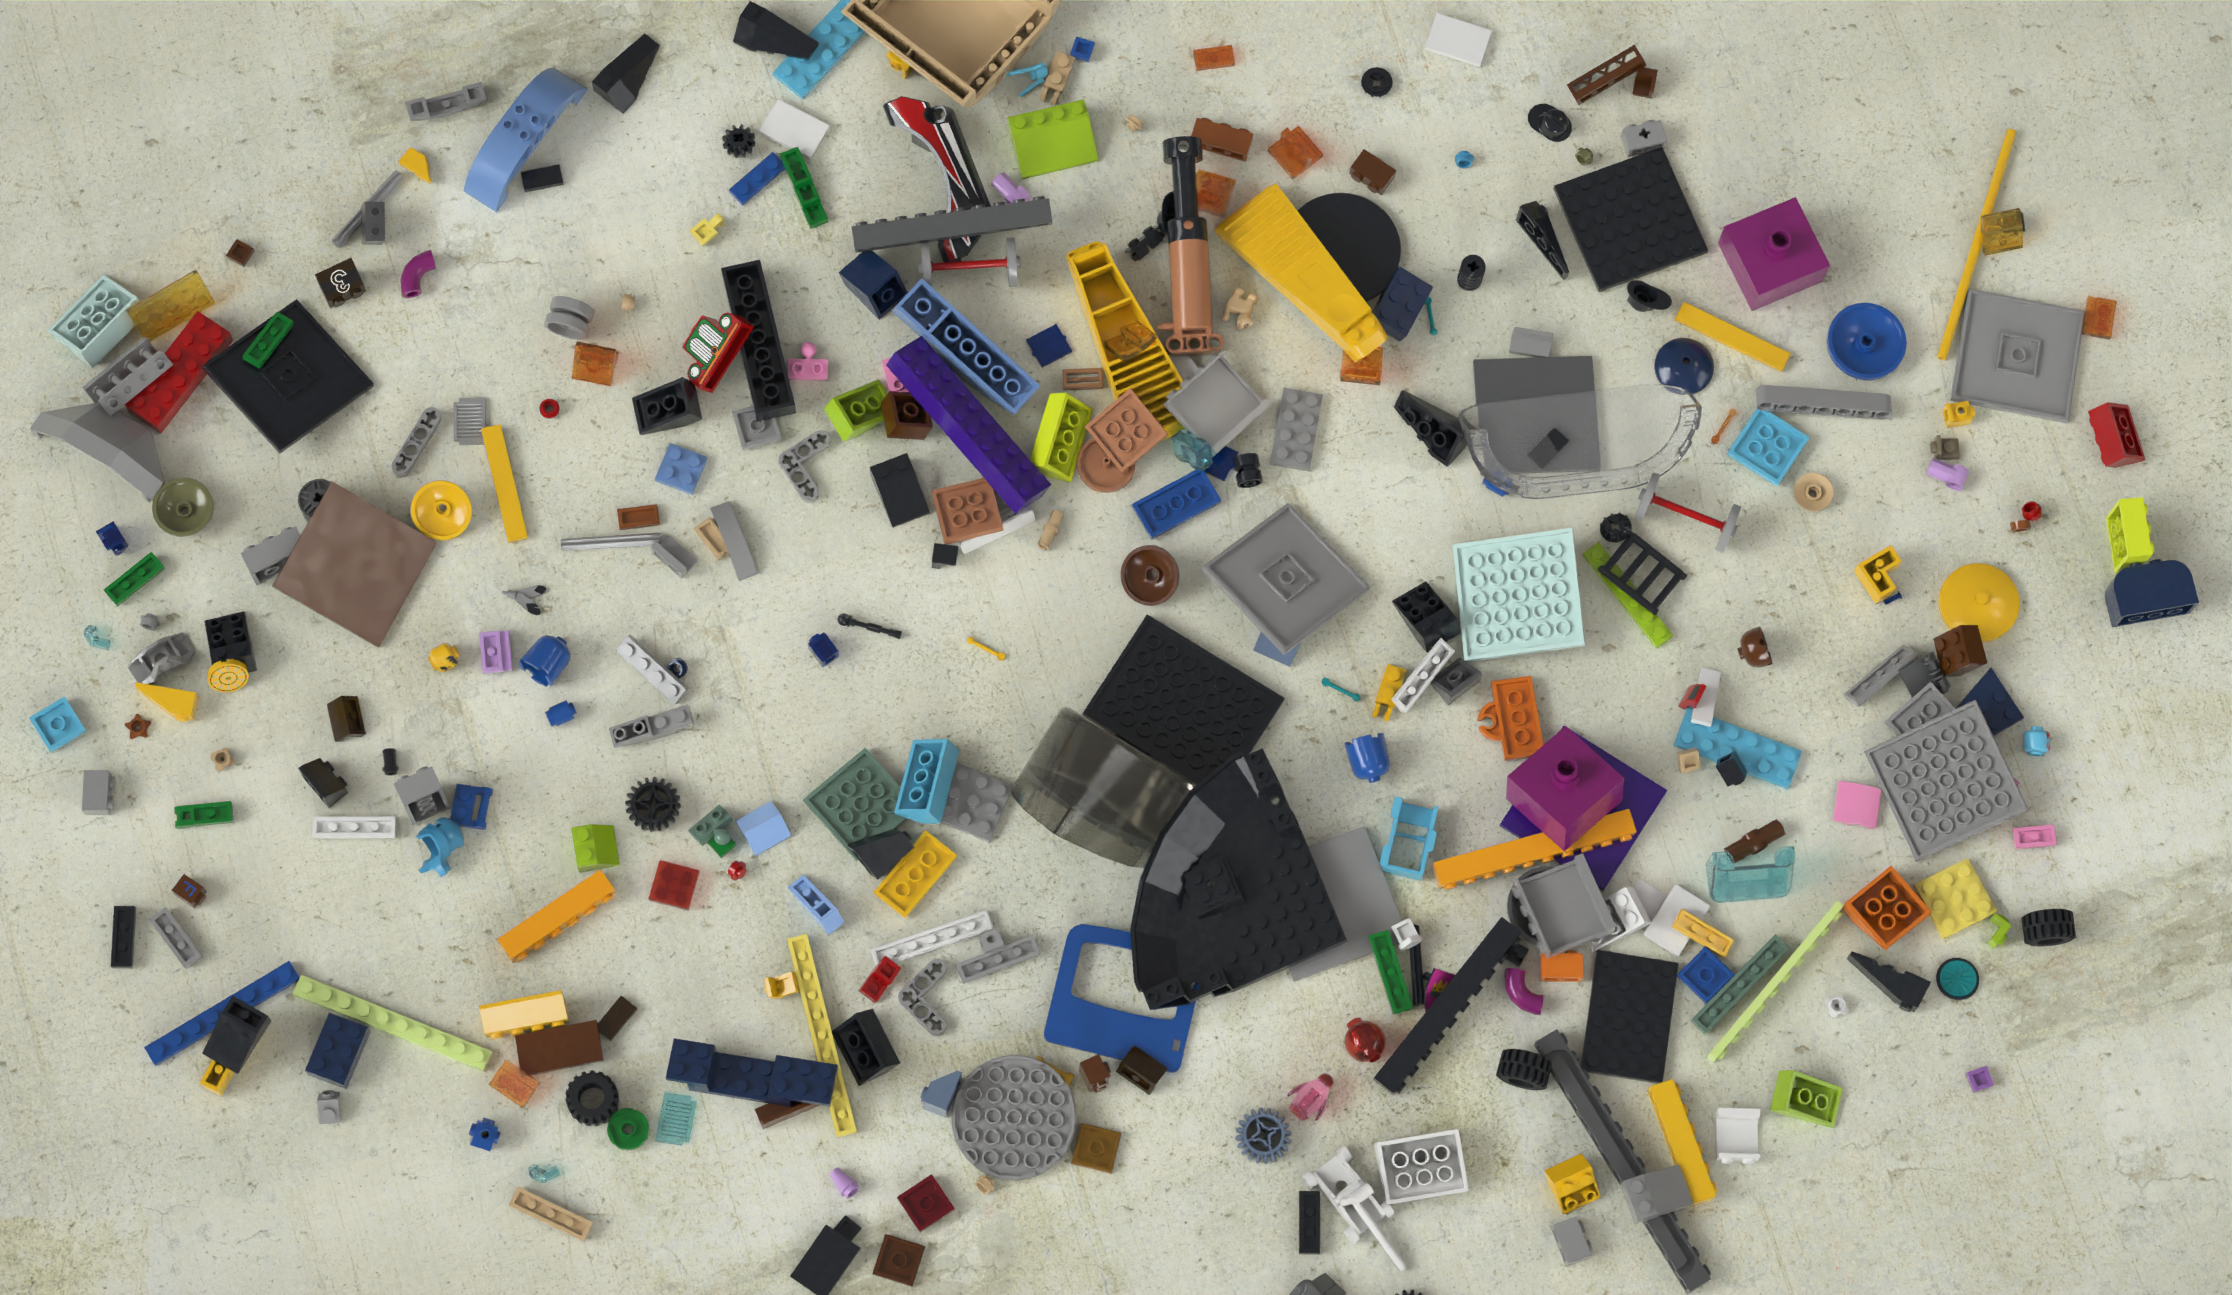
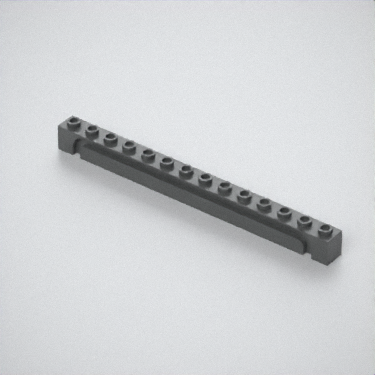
[1534,1029,1711,1294]

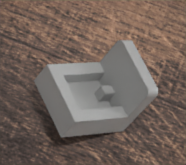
[317,1090,341,1124]

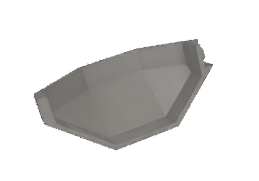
[30,403,165,502]

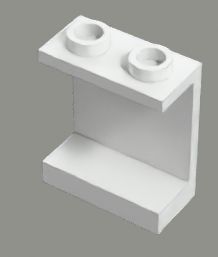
[1716,1108,1761,1165]

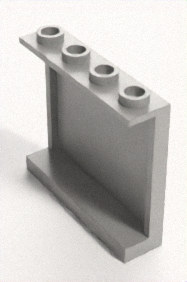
[1163,351,1272,458]
[1512,853,1616,959]

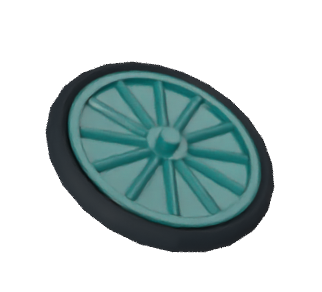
[1936,958,1979,1000]

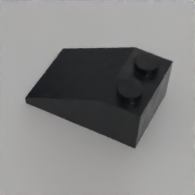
[632,377,702,435]
[870,453,930,528]

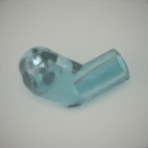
[84,625,110,650]
[528,1164,560,1183]

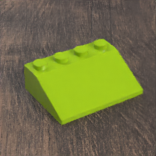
[1008,99,1099,179]

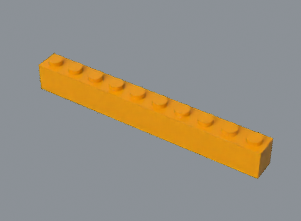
[1432,809,1636,890]

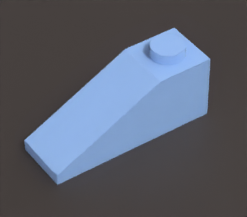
[788,875,845,935]

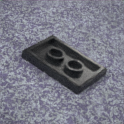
[790,1224,861,1295]

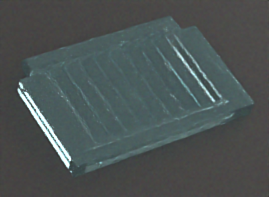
[655,1092,697,1146]

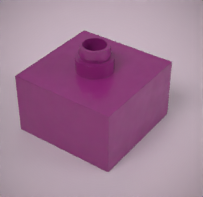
[1718,197,1830,311]
[1506,726,1624,851]

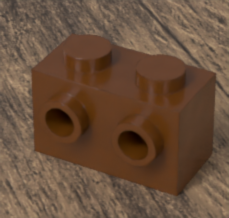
[1079,1054,1111,1093]

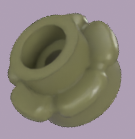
[1575,147,1593,166]

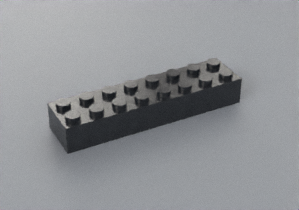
[721,260,796,422]

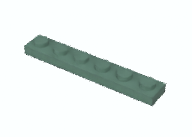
[1691,934,1790,1035]

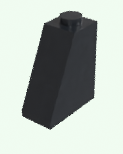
[847,828,914,880]

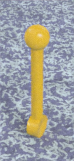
[967,637,1005,661]

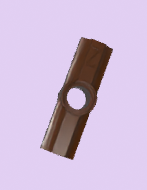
[1724,819,1786,864]

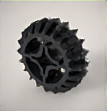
[625,777,681,832]

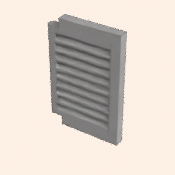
[454,398,486,445]

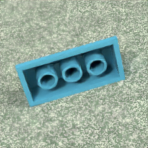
[894,739,959,824]

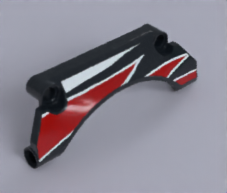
[883,96,991,262]

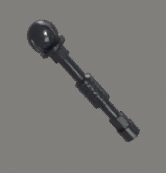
[837,613,902,639]

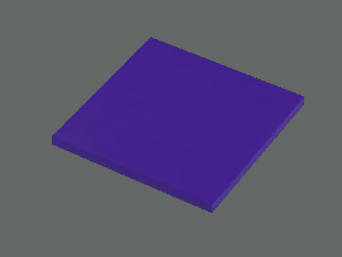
[1499,726,1667,891]

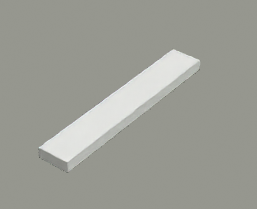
[870,910,994,966]

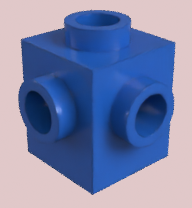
[469,1117,501,1151]

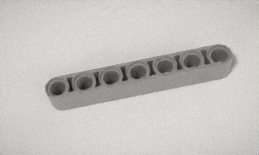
[1756,385,1892,420]

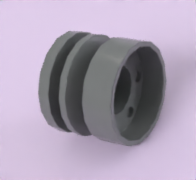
[298,479,330,523]

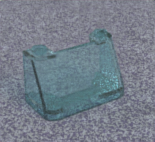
[1705,846,1795,903]

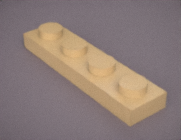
[508,1187,594,1242]

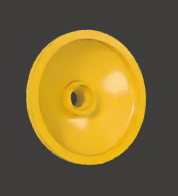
[411,480,472,540]

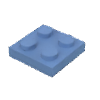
[655,443,707,495]

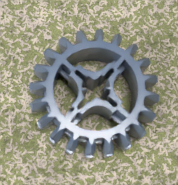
[1235,1108,1292,1164]

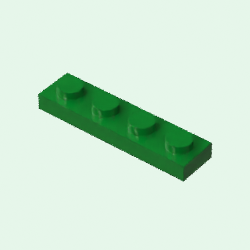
[1368,930,1413,1015]

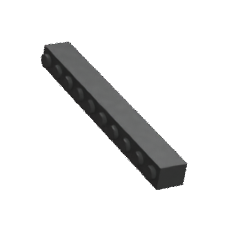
[851,196,1052,253]

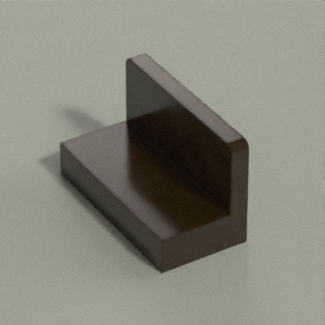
[327,696,366,742]
[1116,1046,1167,1095]

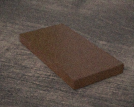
[515,1020,604,1077]

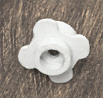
[1825,994,1848,1018]

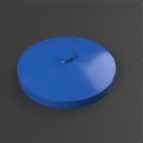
[1826,303,1907,381]

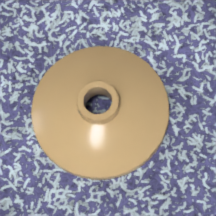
[1793,473,1834,512]

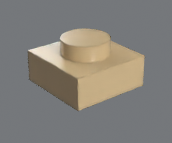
[1677,747,1701,773]

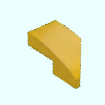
[398,147,432,184]

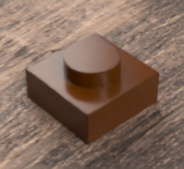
[226,239,254,267]

